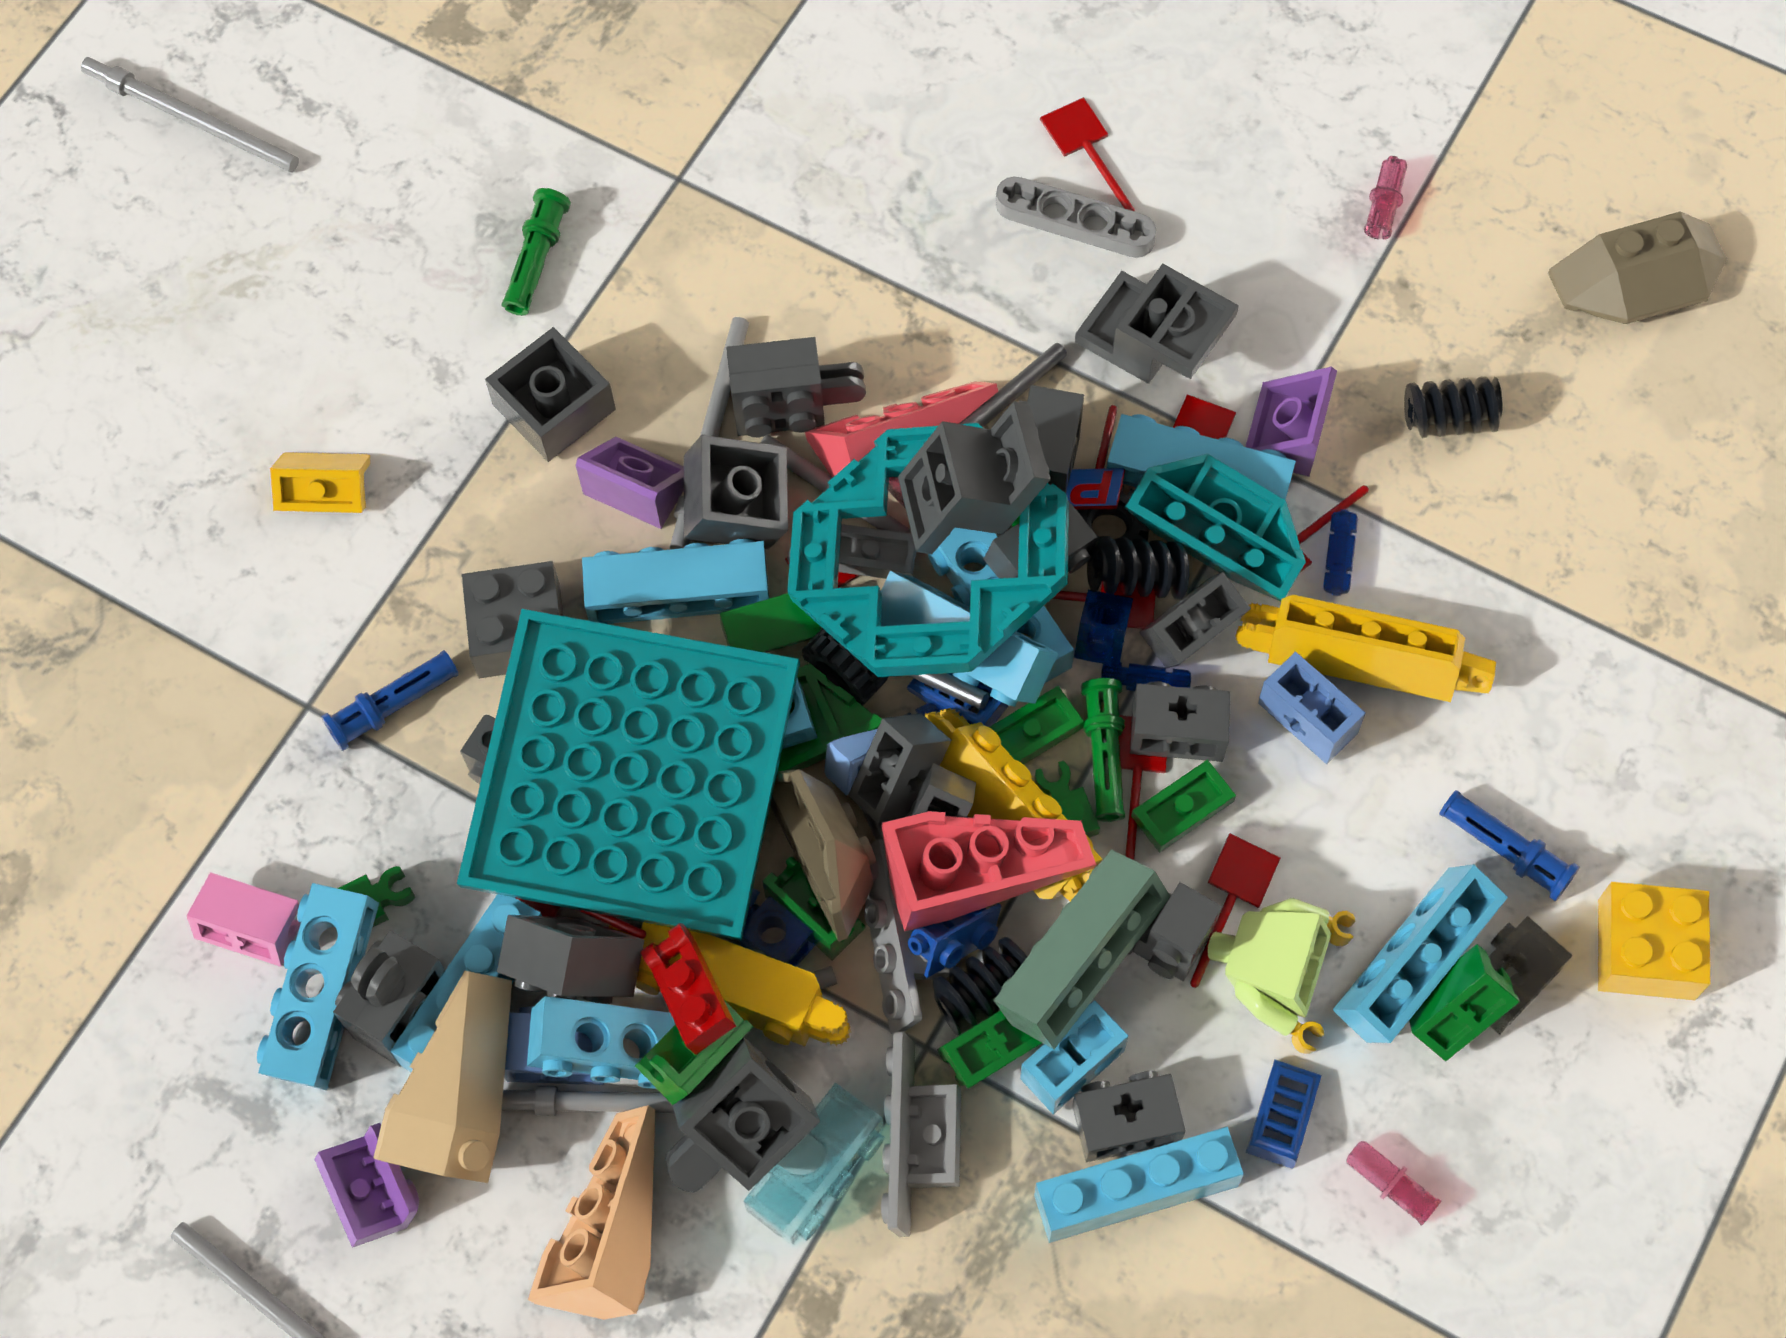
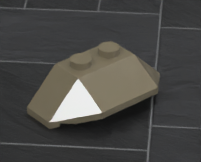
[1548,211,1727,324]
[770,769,876,942]

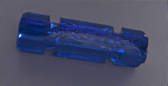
[1323,509,1358,596]
[1101,660,1192,691]

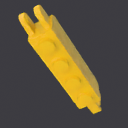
[1235,594,1496,702]
[925,708,1103,902]
[609,922,851,1047]

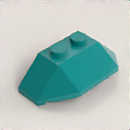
[1124,454,1306,601]

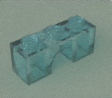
[743,1083,885,1247]

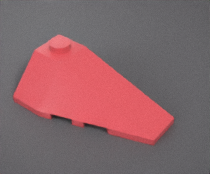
[805,381,998,478]
[882,811,1096,931]

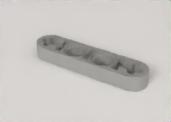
[996,176,1156,258]

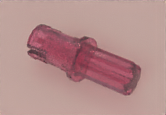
[1364,156,1407,240]
[1346,1140,1441,1226]

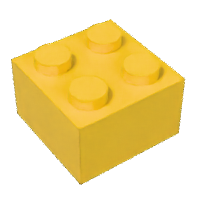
[1598,882,1710,1000]

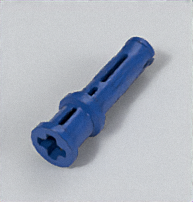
[321,650,459,751]
[1439,790,1580,901]

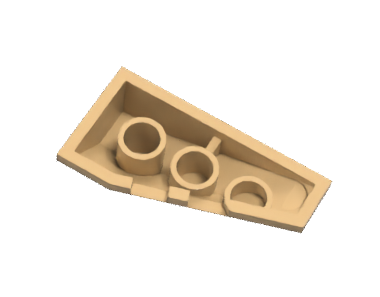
[374,971,512,1183]

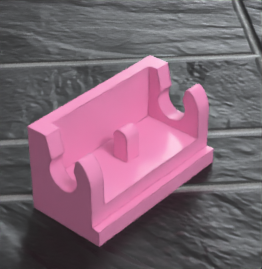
[186,872,300,967]

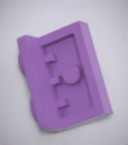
[314,1123,419,1248]

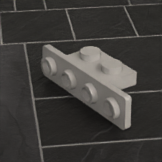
[865,839,953,1034]
[881,1032,961,1237]

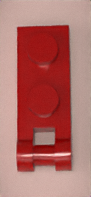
[640,923,736,1055]

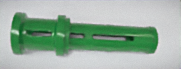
[501,188,571,316]
[1081,678,1125,822]

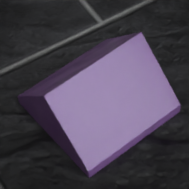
[1246,366,1337,477]
[575,437,684,529]

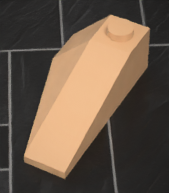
[528,1105,655,1320]

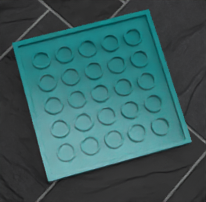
[457,609,800,941]

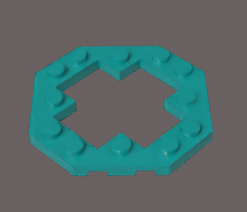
[787,423,1069,677]

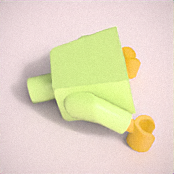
[1208,898,1355,1054]

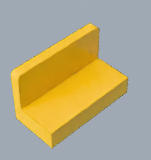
[270,452,371,513]

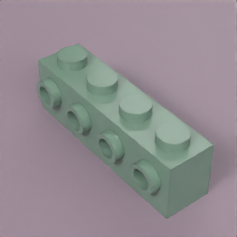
[994,849,1171,1050]

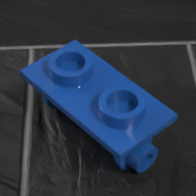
[908,903,1002,978]

